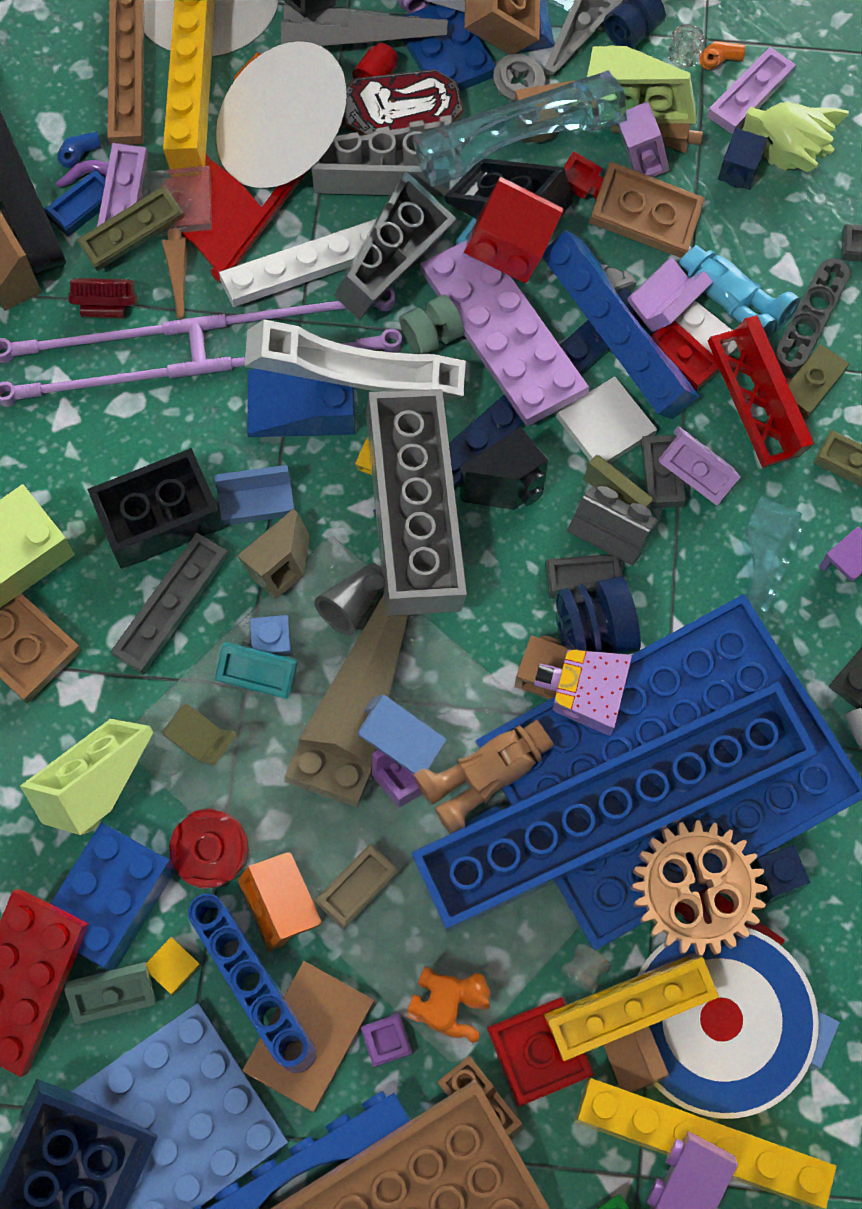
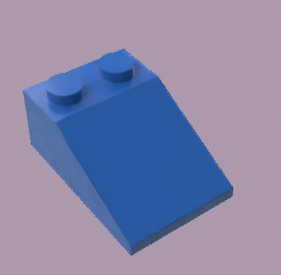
[247,369,355,437]

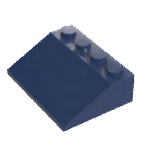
[0,1079,158,1209]

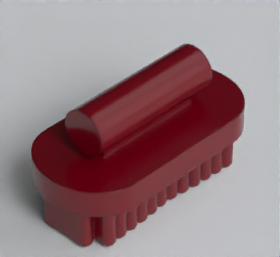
[68,278,137,319]

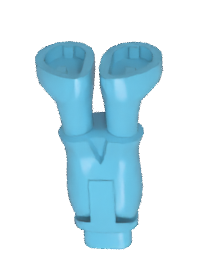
[679,245,800,340]

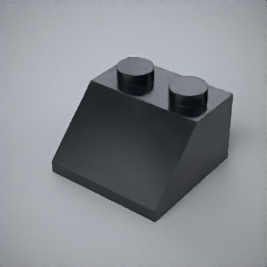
[460,427,548,510]

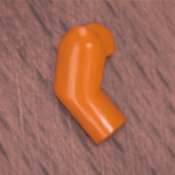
[699,41,746,70]

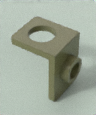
[162,704,237,766]

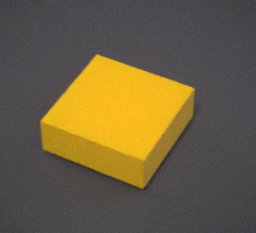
[146,937,201,996]

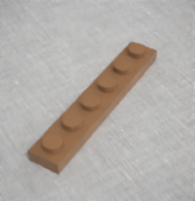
[108,0,144,146]

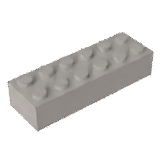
[366,389,467,616]

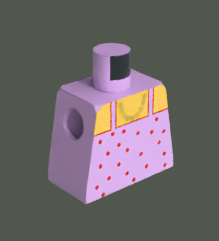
[534,650,632,736]

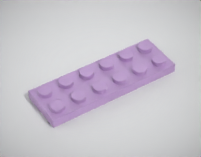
[420,240,589,427]

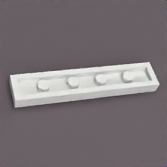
[219,219,376,307]

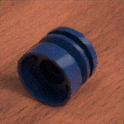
[556,576,641,655]

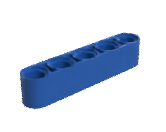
[188,893,316,1073]

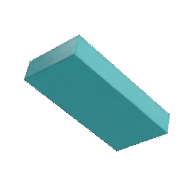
[214,642,299,699]

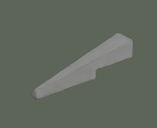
[543,0,624,75]
[281,2,448,46]

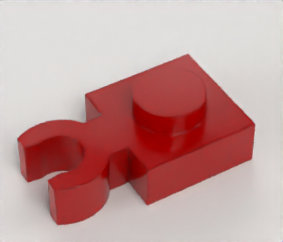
[564,151,603,201]

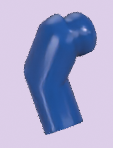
[57,131,101,168]

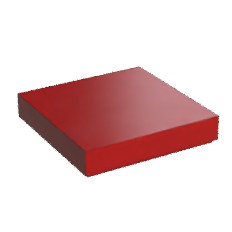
[486,997,594,1108]

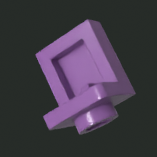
[372,749,423,808]

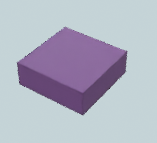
[361,1014,412,1068]

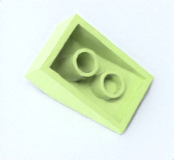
[587,45,697,124]
[20,719,153,835]

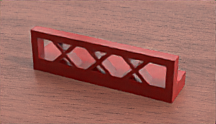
[707,315,814,468]

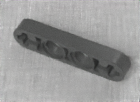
[775,258,850,375]

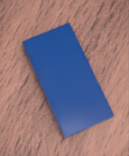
[44,169,106,237]

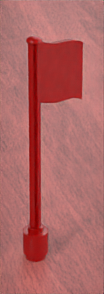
[163,43,398,283]

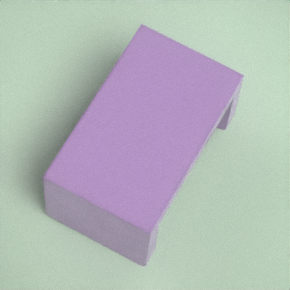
[615,102,669,177]

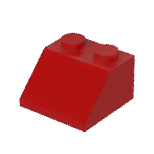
[464,177,564,283]

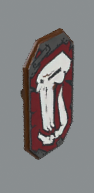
[343,69,464,136]

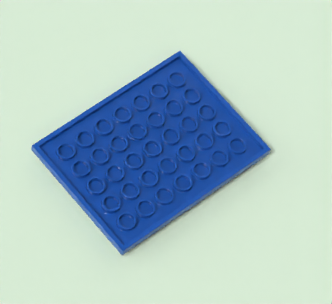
[475,594,862,952]

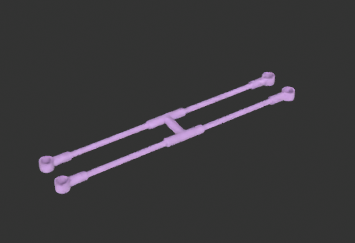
[0,289,402,407]

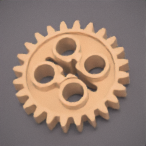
[631,820,767,956]

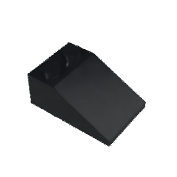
[444,158,573,219]

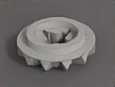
[493,54,545,103]

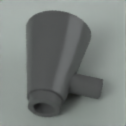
[314,563,385,635]

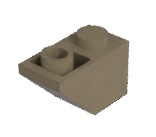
[237,509,310,599]

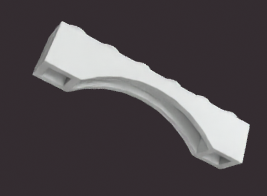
[244,319,466,404]

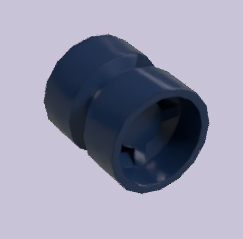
[604,0,666,49]

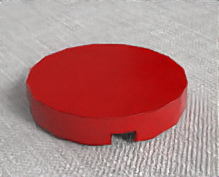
[169,809,249,889]

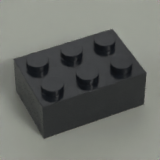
[87,448,224,569]

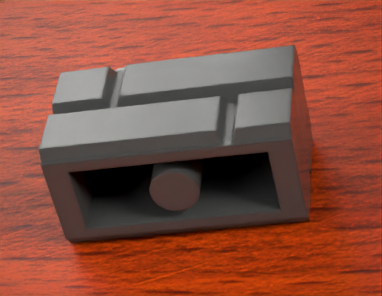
[567,486,658,566]

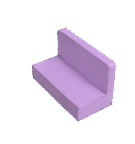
[627,258,713,332]
[658,426,740,505]

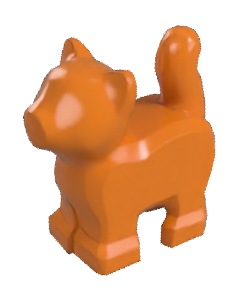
[406,966,491,1043]

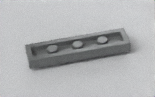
[110,533,229,675]

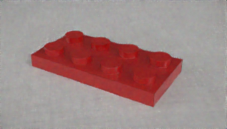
[0,889,89,1077]

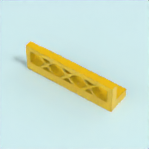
[544,953,719,1061]

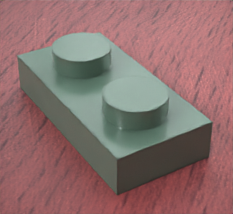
[64,962,156,1025]

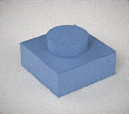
[250,615,291,656]

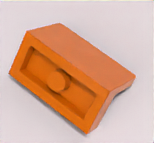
[238,852,321,952]

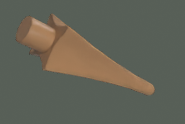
[610,123,703,153]
[161,228,189,319]

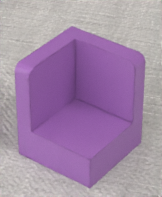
[819,527,862,581]

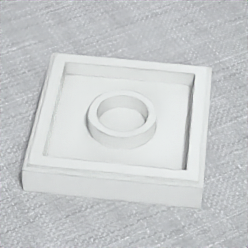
[556,376,657,463]

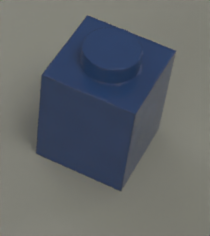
[718,128,768,190]
[751,845,811,904]

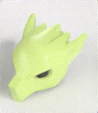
[742,102,848,172]

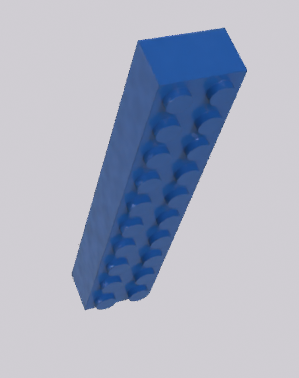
[411,681,818,933]

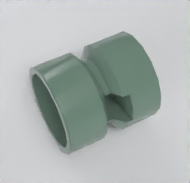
[399,294,464,354]

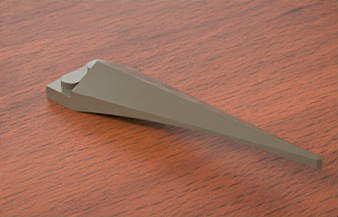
[284,595,409,808]

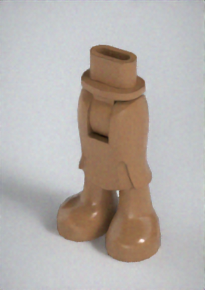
[413,720,554,834]

